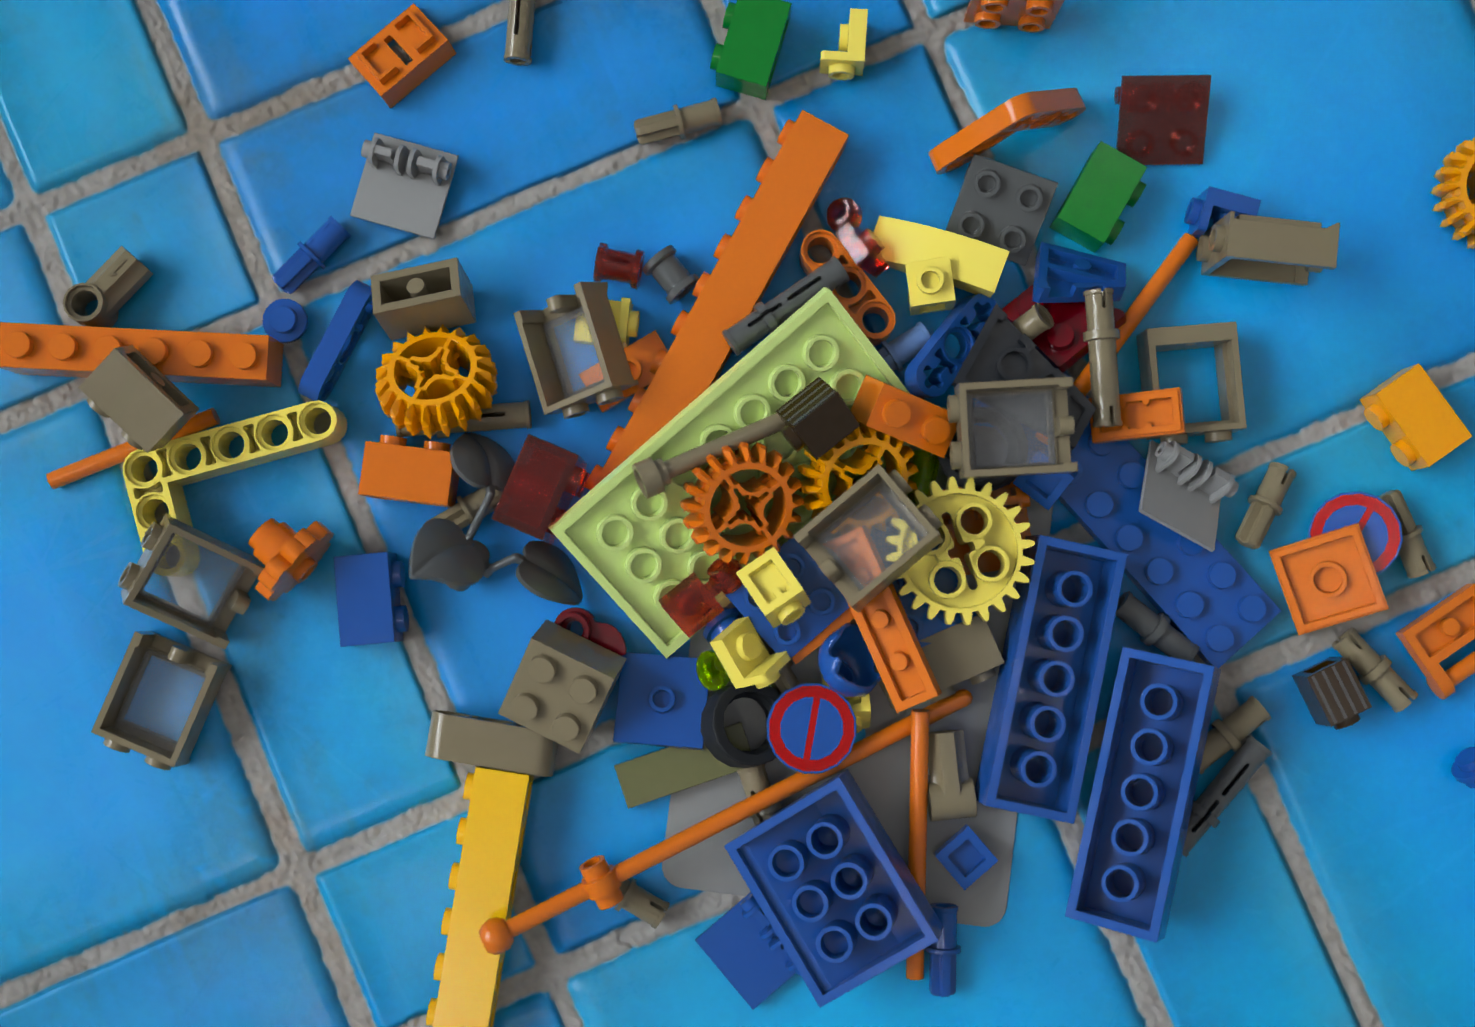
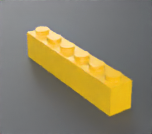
[426,766,534,1027]

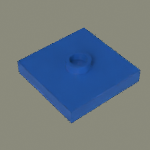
[613,652,712,750]

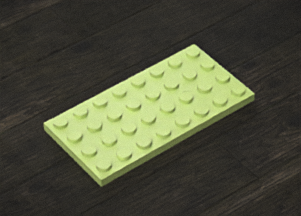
[549,287,911,659]

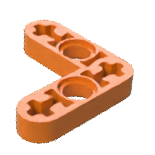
[928,88,1086,174]

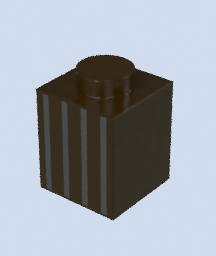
[776,377,860,460]
[1292,657,1372,730]

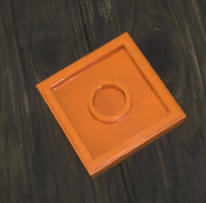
[1268,522,1389,635]

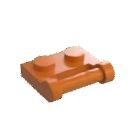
[1395,583,1475,700]

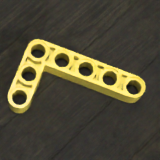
[123,400,347,576]

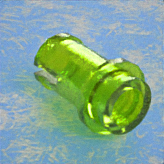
[906,450,939,506]

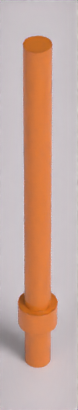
[1035,233,1198,445]
[906,709,930,980]

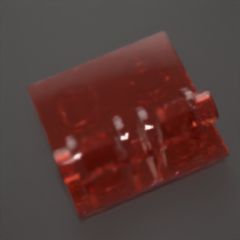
[1114,75,1211,165]

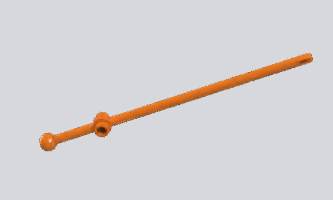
[479,689,973,955]

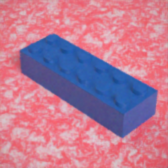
[975,535,1128,824]
[1065,647,1221,943]

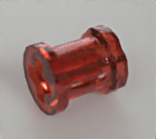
[593,243,645,290]

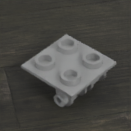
[350,132,459,240]
[1139,440,1239,552]

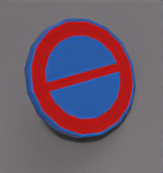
[1308,491,1403,574]
[766,683,857,774]

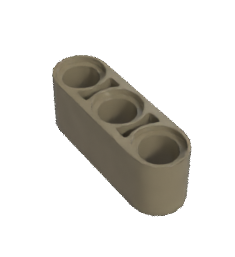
[425,710,558,777]

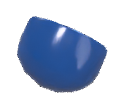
[818,623,881,697]

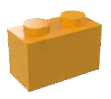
[1359,363,1472,471]

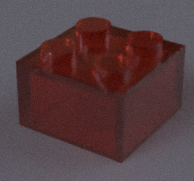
[491,434,590,544]

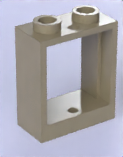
[1136,321,1247,445]

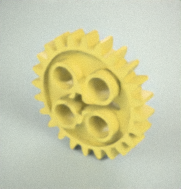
[884,477,1035,625]

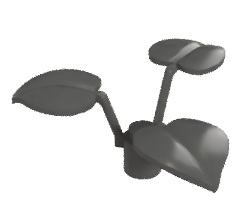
[409,432,583,605]

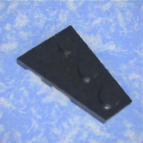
[951,304,1096,451]

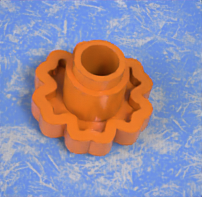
[248,518,334,601]

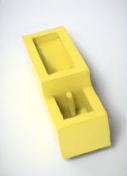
[864,216,1010,298]

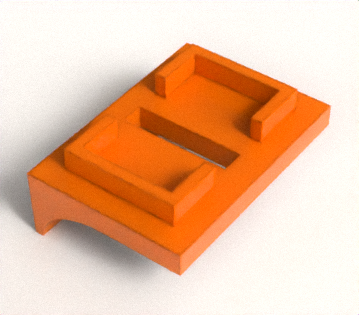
[347,3,457,109]

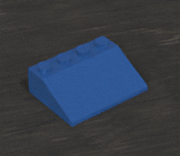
[724,769,944,1008]

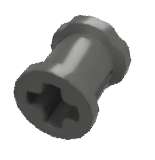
[642,245,699,305]

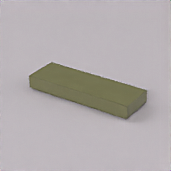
[614,722,751,809]

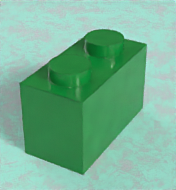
[710,0,792,100]
[1049,141,1147,253]

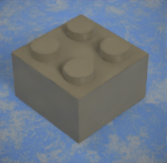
[498,619,627,754]

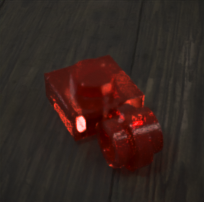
[827,197,890,278]
[659,558,743,638]

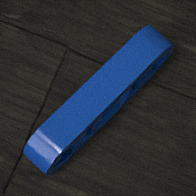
[298,280,373,402]
[904,294,997,399]

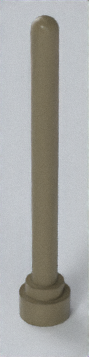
[632,413,786,499]

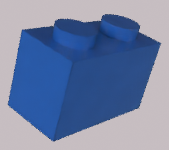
[333,552,409,647]

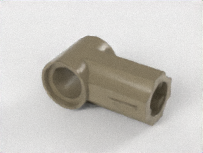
[63,246,153,327]
[927,729,977,822]

